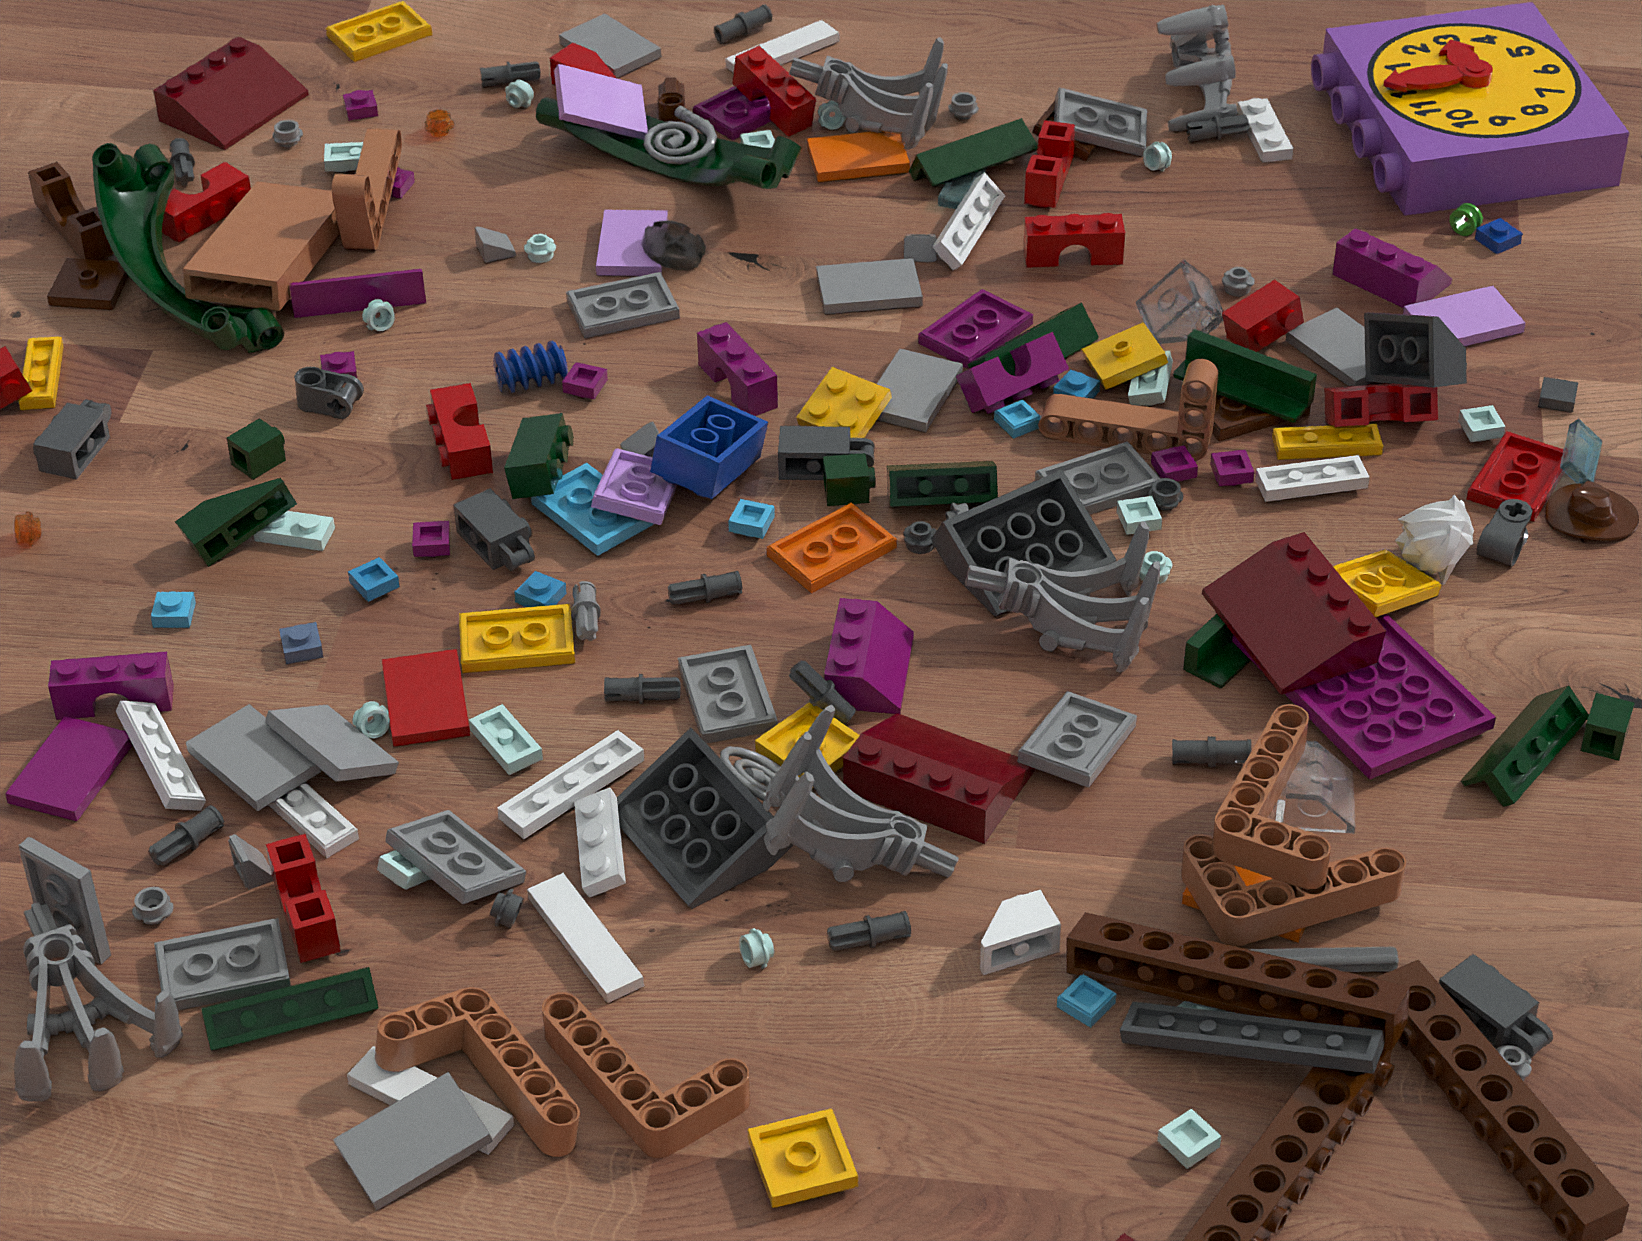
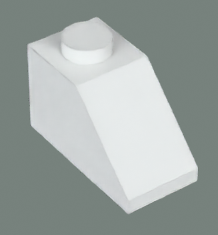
[980,890,1061,975]

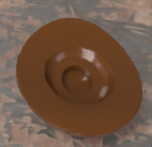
[1545,481,1639,541]

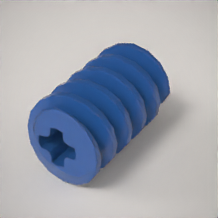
[493,340,568,393]

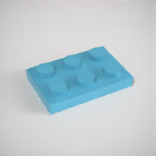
[531,463,654,556]

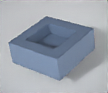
[279,622,323,664]

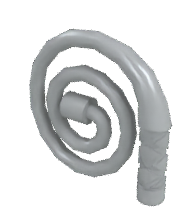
[644,106,717,164]
[720,746,781,801]

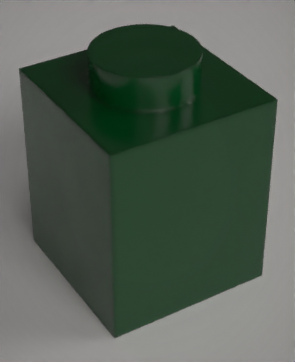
[226,418,286,480]
[823,453,876,506]
[1580,693,1635,761]

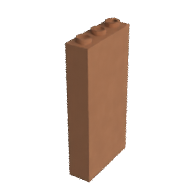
[183,181,340,311]

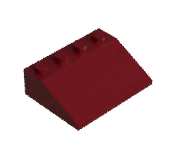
[153,37,309,150]
[1202,532,1386,695]
[843,713,1036,844]

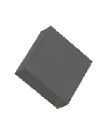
[1538,377,1578,412]

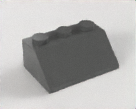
[1364,312,1467,387]

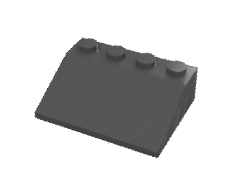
[931,470,1117,617]
[617,728,794,909]

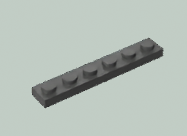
[1120,1001,1385,1074]

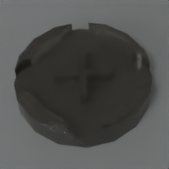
[641,220,706,271]

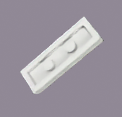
[1237,98,1293,162]
[1255,455,1370,502]
[574,787,626,898]

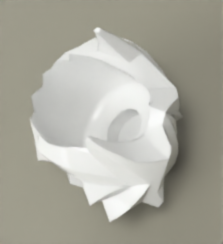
[1395,495,1474,585]

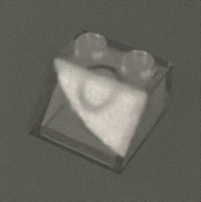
[1135,259,1223,344]
[1274,741,1355,834]

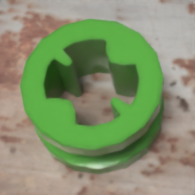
[1449,203,1483,236]

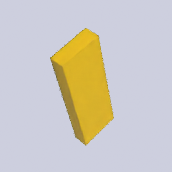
[18,336,64,410]
[1272,424,1383,460]

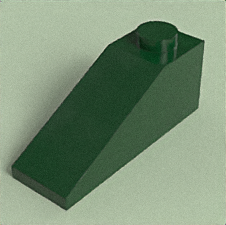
[175,478,297,567]

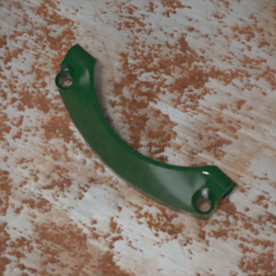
[536,97,802,189]
[92,143,284,353]

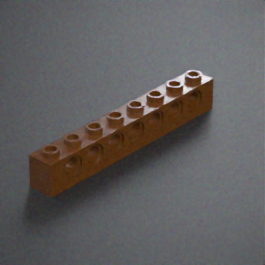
[1066,912,1410,1050]
[1376,960,1630,1241]
[1182,1048,1395,1241]

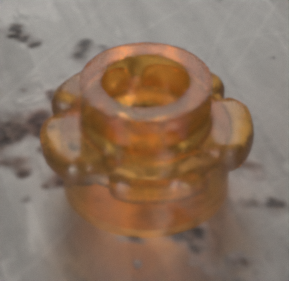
[424,109,455,137]
[14,511,41,547]

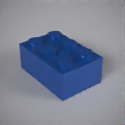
[650,395,768,499]

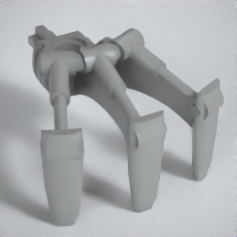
[1157,5,1237,131]
[789,37,948,149]
[965,521,1160,672]
[763,705,959,882]
[14,902,183,1102]

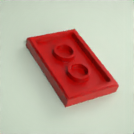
[1467,431,1573,522]
[382,649,470,747]

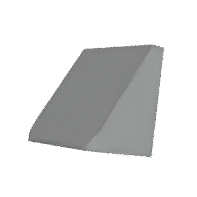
[474,227,516,263]
[904,234,937,262]
[620,422,660,457]
[228,834,273,890]

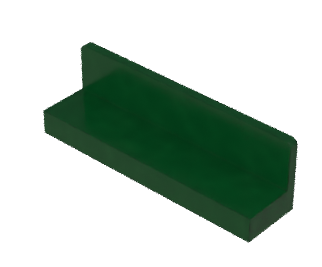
[909,118,1038,187]
[967,302,1099,376]
[1173,329,1317,422]
[1183,614,1251,688]
[1460,685,1589,807]
[201,967,379,1050]

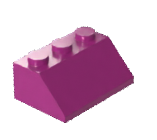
[1332,228,1452,308]
[824,598,914,714]

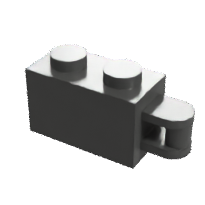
[33,399,111,479]
[778,426,875,480]
[453,488,535,571]
[1439,954,1553,1058]

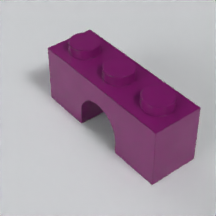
[697,322,778,416]
[956,332,1069,414]
[48,652,174,720]

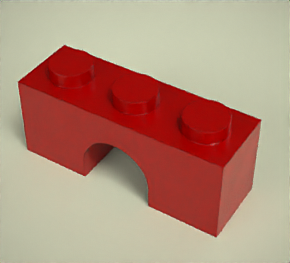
[732,45,816,137]
[1024,120,1075,208]
[162,162,251,243]
[1023,213,1125,268]
[426,383,493,480]
[1324,384,1438,427]
[266,833,341,963]

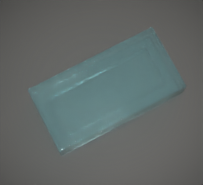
[938,169,986,209]
[1560,419,1603,484]

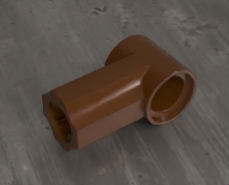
[657,77,686,123]

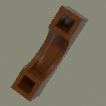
[28,162,114,260]

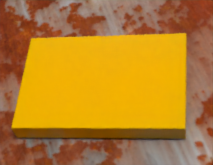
[326,1,432,62]
[1333,549,1442,617]
[459,604,575,673]

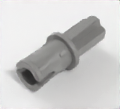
[571,581,601,641]

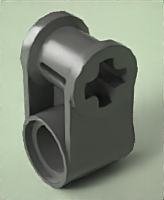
[294,366,364,419]
[1476,499,1532,566]

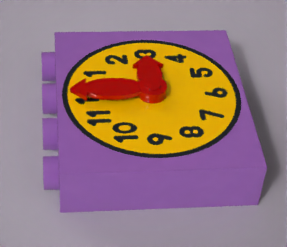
[1311,2,1629,216]

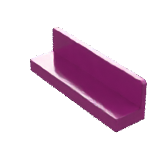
[290,269,426,318]

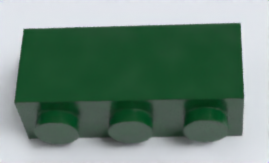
[504,413,574,499]
[886,461,998,507]

